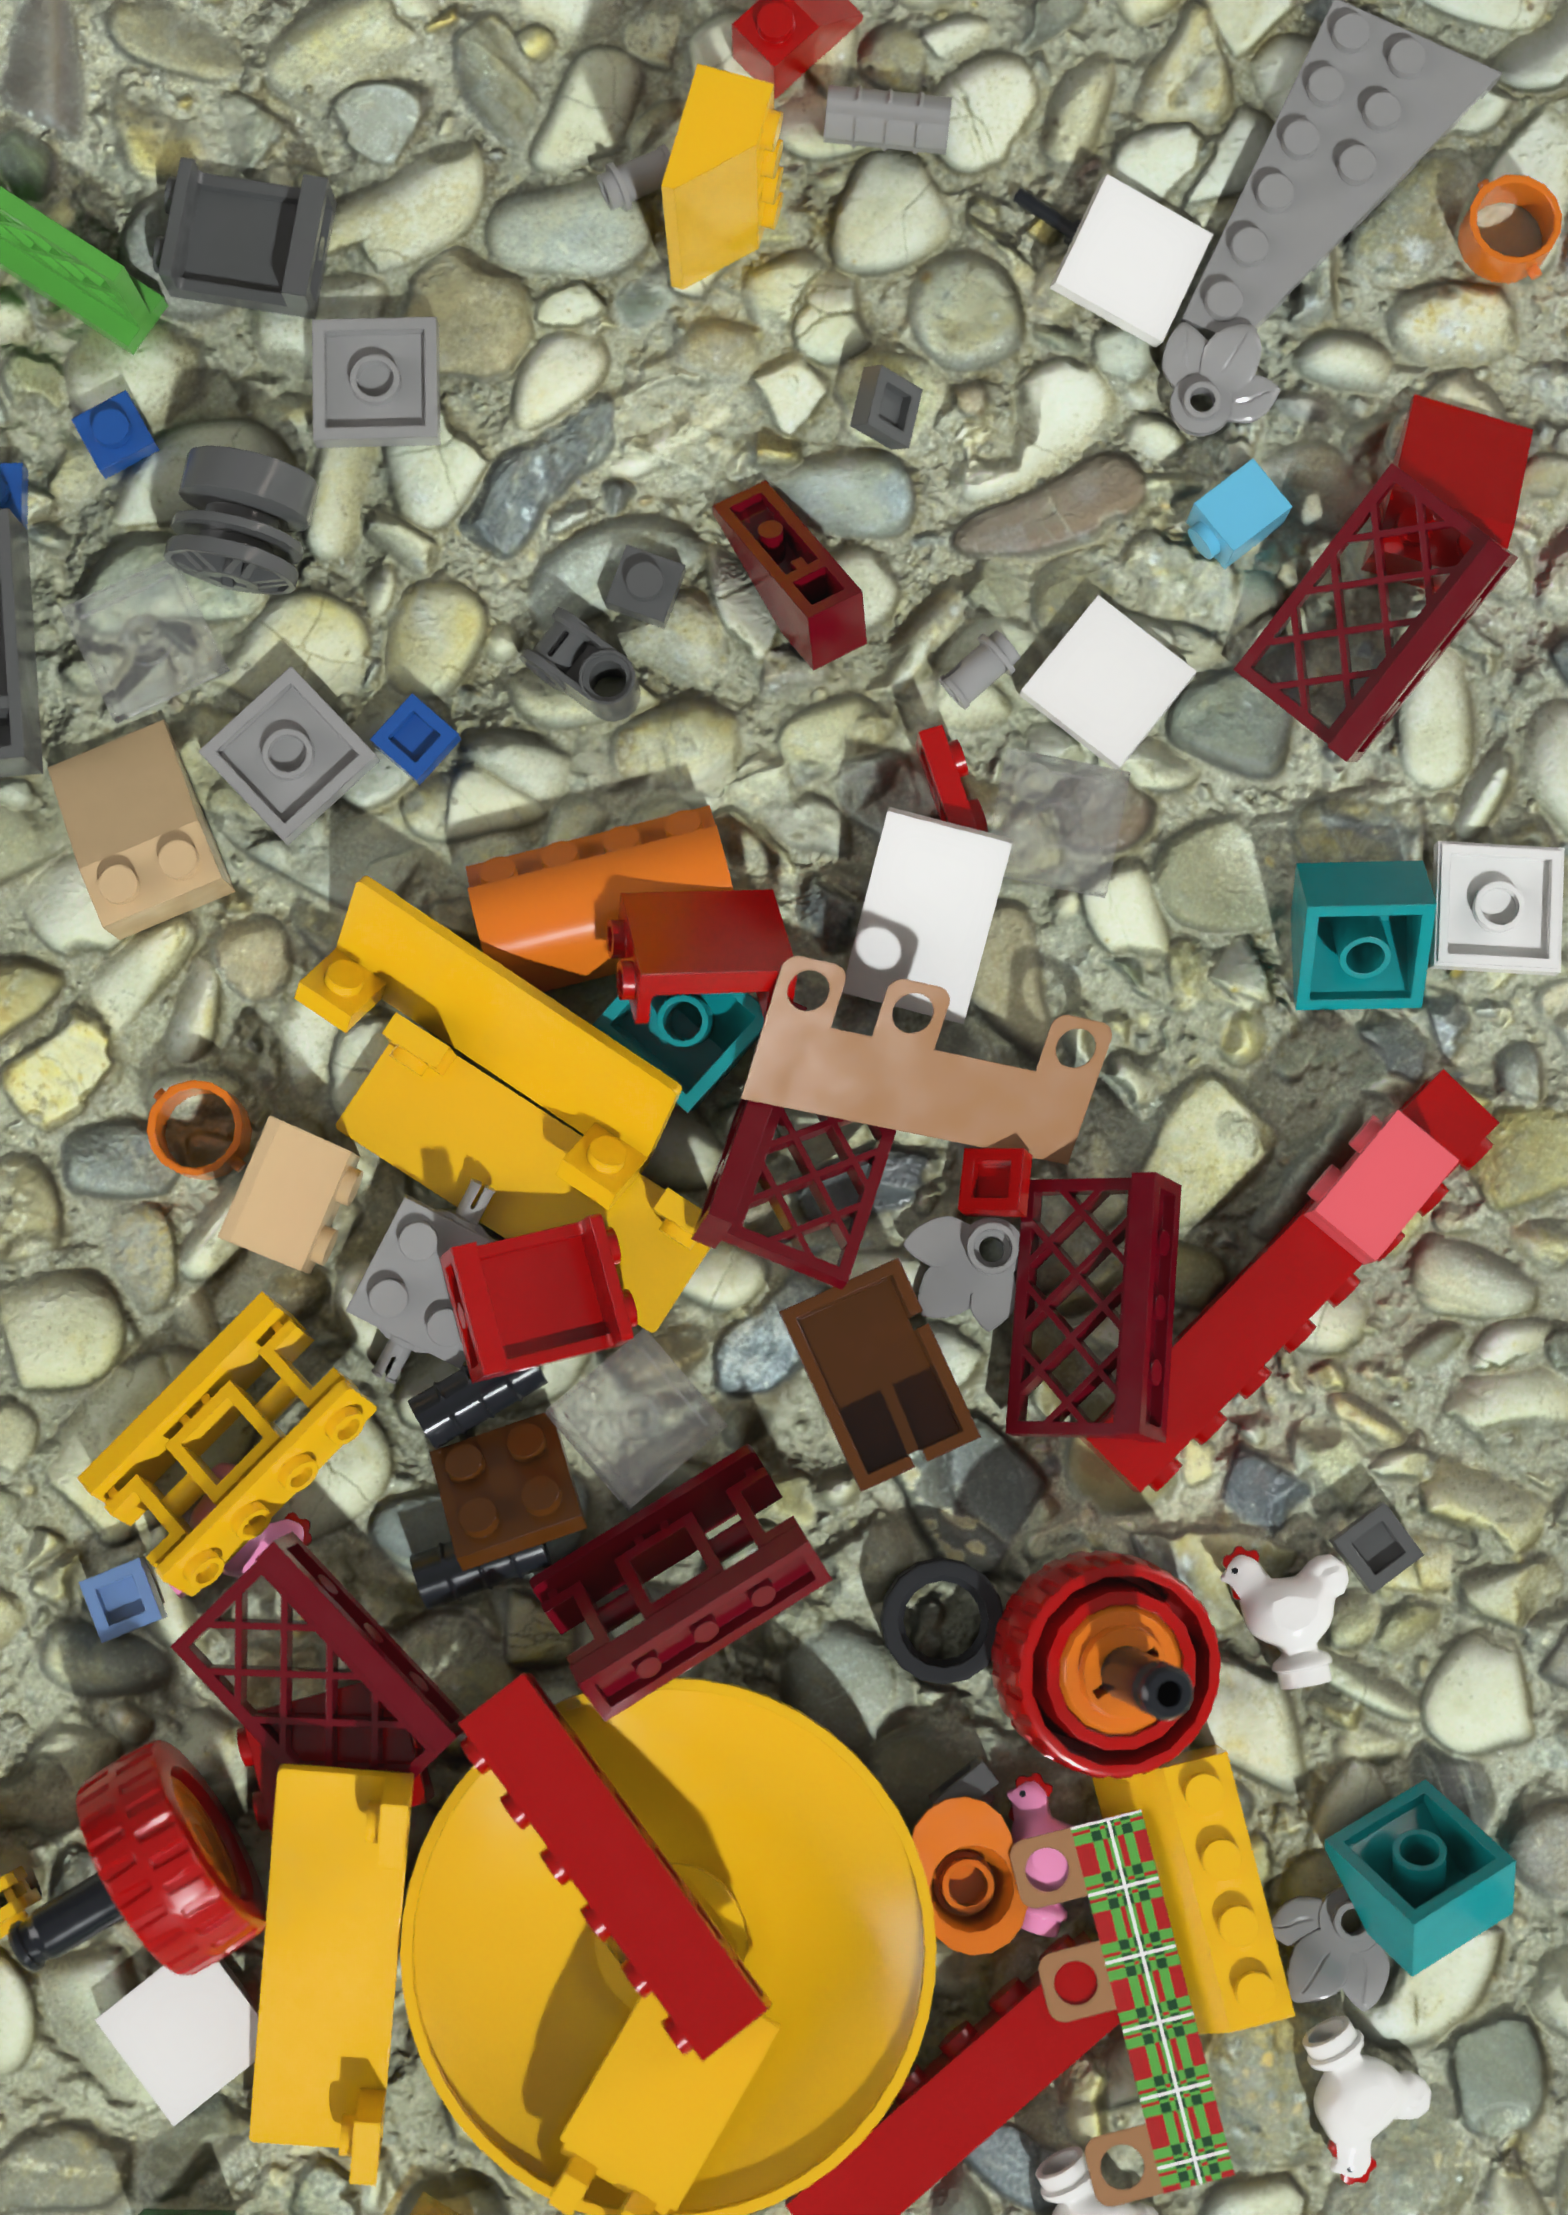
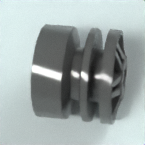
[164,445,319,595]

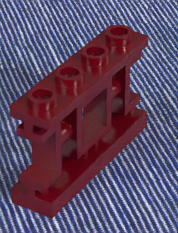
[529,1445,832,1722]

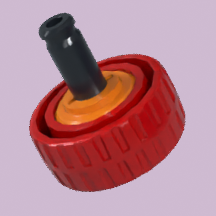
[991,1550,1221,1779]
[7,1740,267,1976]

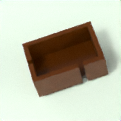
[779,1257,981,1492]

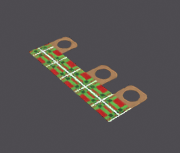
[1010,1810,1235,2207]

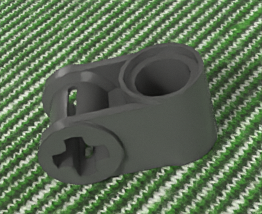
[519,607,641,722]

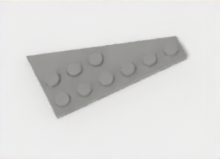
[1180,0,1502,340]

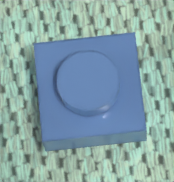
[78,1556,168,1643]

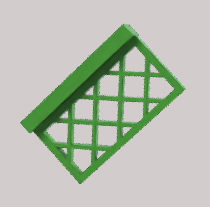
[0,186,168,355]

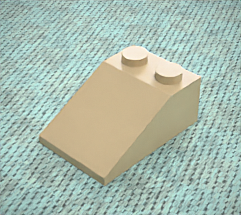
[47,719,236,940]

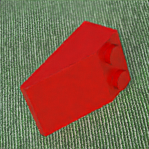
[1361,394,1533,592]

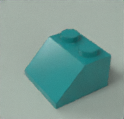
[1291,860,1437,1010]
[592,992,764,1113]
[1324,1779,1516,1977]

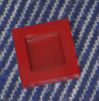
[958,1148,1033,1217]

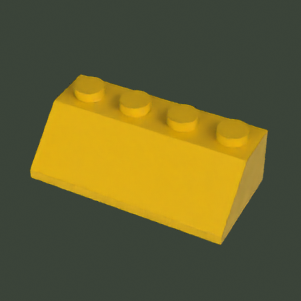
[661,63,784,290]
[1091,1744,1295,2034]

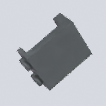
[153,157,337,319]

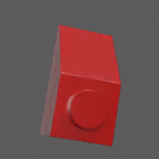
[732,0,863,100]

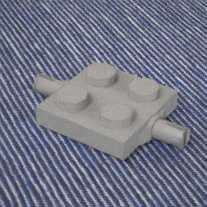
[346,1178,497,1384]

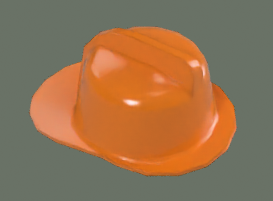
[911,1796,1028,1956]

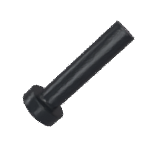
[1013,188,1081,246]

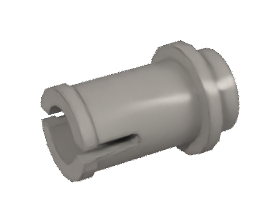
[597,144,671,211]
[939,630,1021,709]

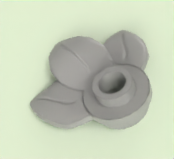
[1162,322,1280,436]
[904,1216,1020,1332]
[1271,1886,1390,2011]

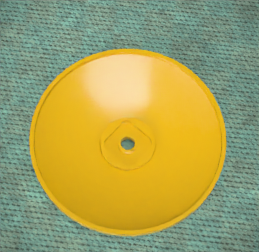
[400,1677,937,2215]

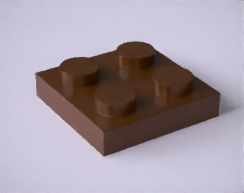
[429,1410,587,1571]

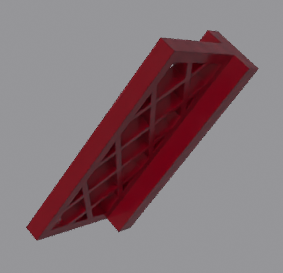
[1233,463,1518,762]
[691,1002,897,1290]
[1005,1172,1182,1443]
[170,1532,466,1779]

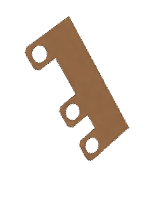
[741,956,1112,1165]

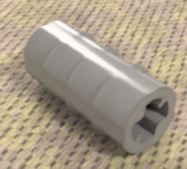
[824,85,952,155]

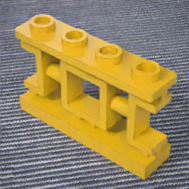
[77,1291,377,1596]

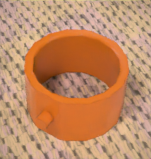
[1458,174,1562,284]
[147,1080,252,1180]

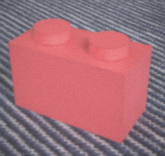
[1304,1110,1460,1265]

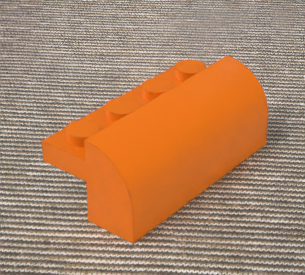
[466,805,734,992]

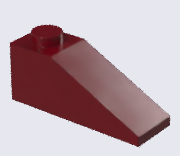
[712,480,867,671]

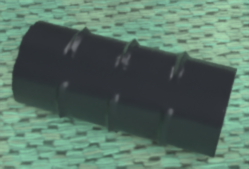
[408,1365,548,1449]
[410,1541,552,1610]

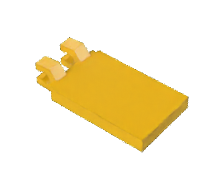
[548,1993,780,2215]

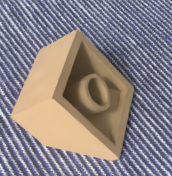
[218,1115,363,1275]

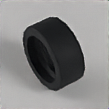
[880,1557,1003,1685]

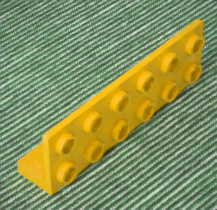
[294,875,682,1211]
[336,1012,711,1333]
[249,1764,414,2186]

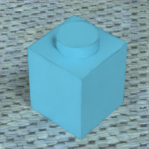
[1186,458,1292,570]

